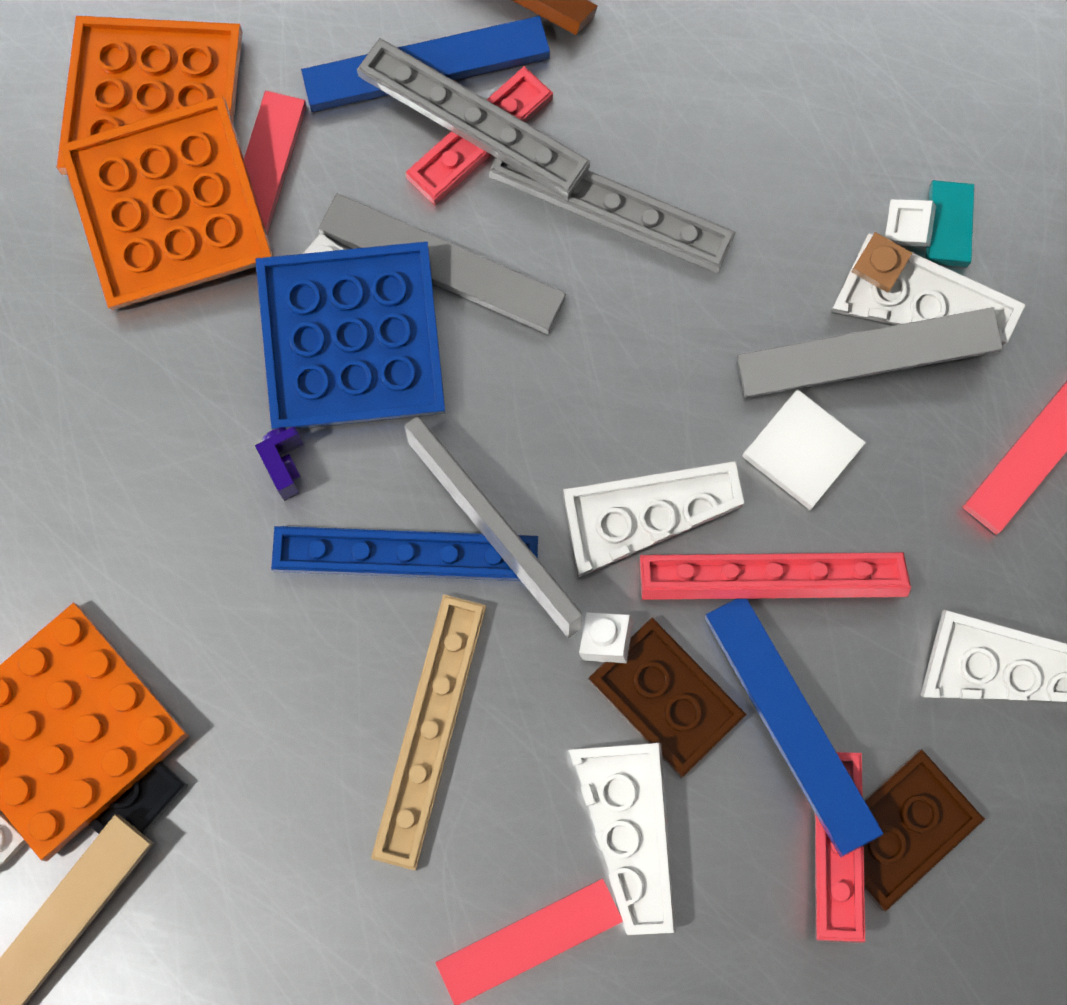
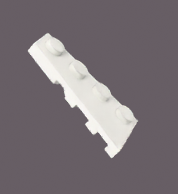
[831,233,1026,346]
[563,461,744,578]
[920,610,1067,702]
[569,743,676,935]

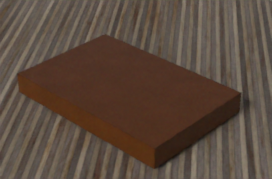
[588,617,747,778]
[864,749,985,911]

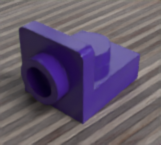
[255,426,304,501]

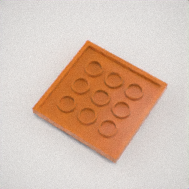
[56,16,243,175]
[59,95,274,311]
[0,602,189,861]

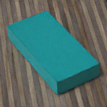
[926,180,974,267]

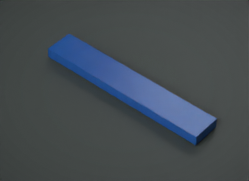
[301,16,550,112]
[271,526,538,581]
[705,599,884,858]

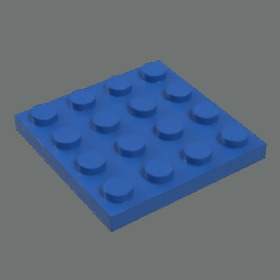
[255,241,446,430]

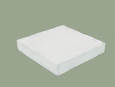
[742,389,866,510]

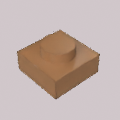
[851,232,912,293]

